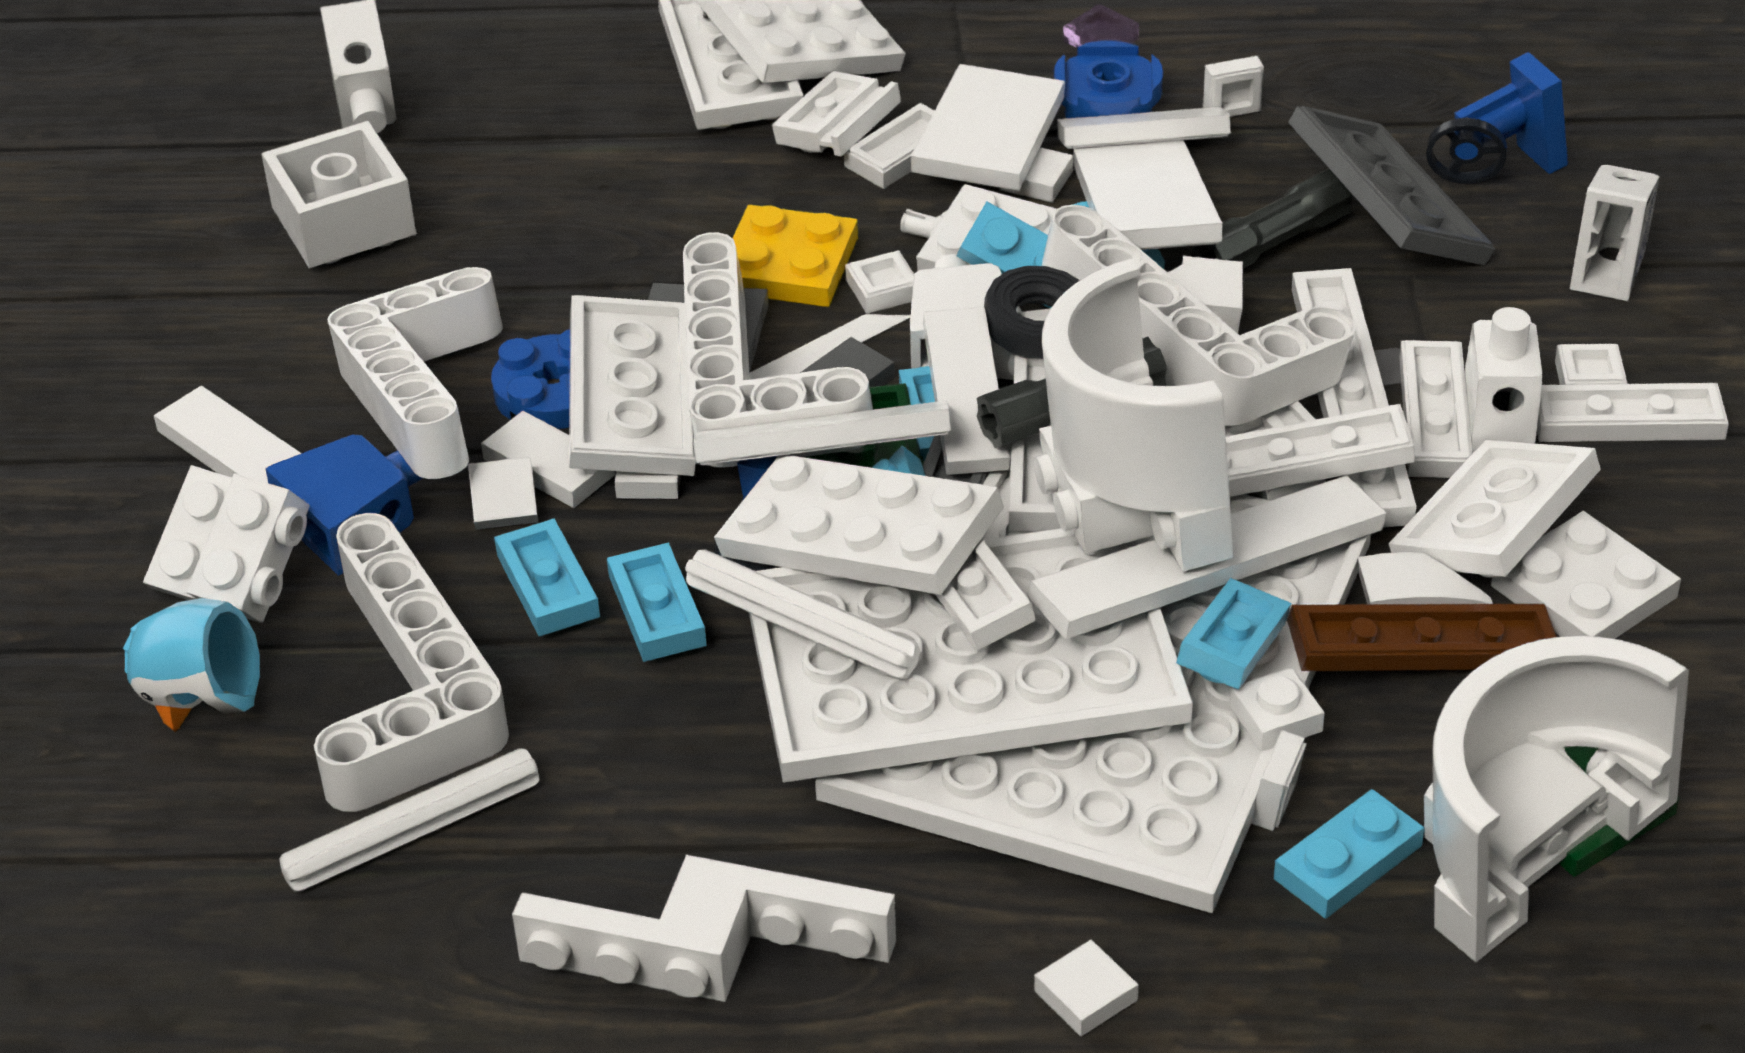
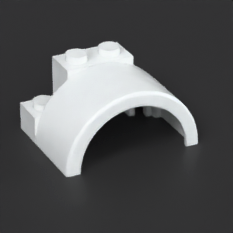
[1033,258,1234,572]
[1424,636,1689,962]

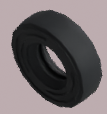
[984,266,1080,359]

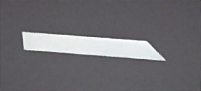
[749,314,911,379]

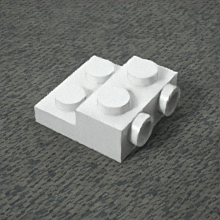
[143,465,310,624]

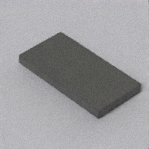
[1288,106,1495,265]

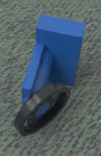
[1426,52,1568,184]

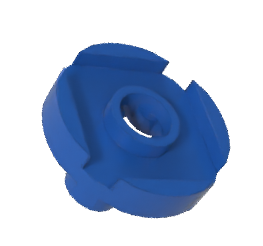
[1054,41,1163,119]
[491,329,570,429]

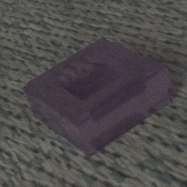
[1064,4,1139,48]

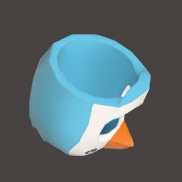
[123,598,260,732]

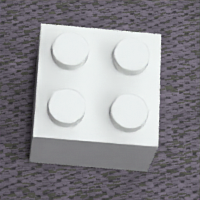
[261,121,416,268]

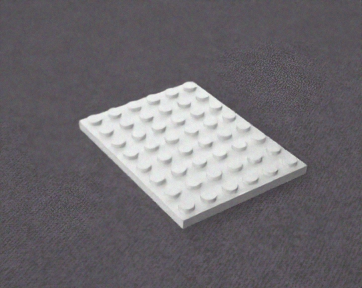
[815,443,1371,913]

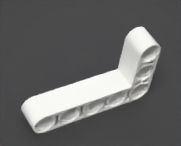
[1042,205,1356,426]
[683,232,873,467]
[327,267,503,479]
[314,513,509,812]

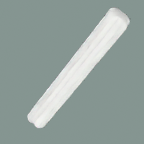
[685,549,920,680]
[280,748,539,892]

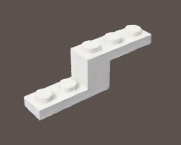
[512,855,896,1002]

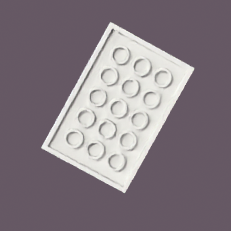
[749,528,1193,783]

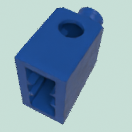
[265,434,424,576]

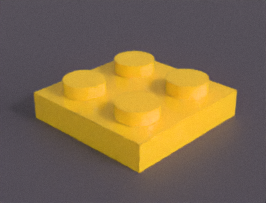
[732,205,858,307]

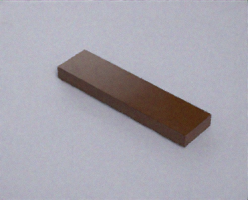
[1287,604,1556,671]

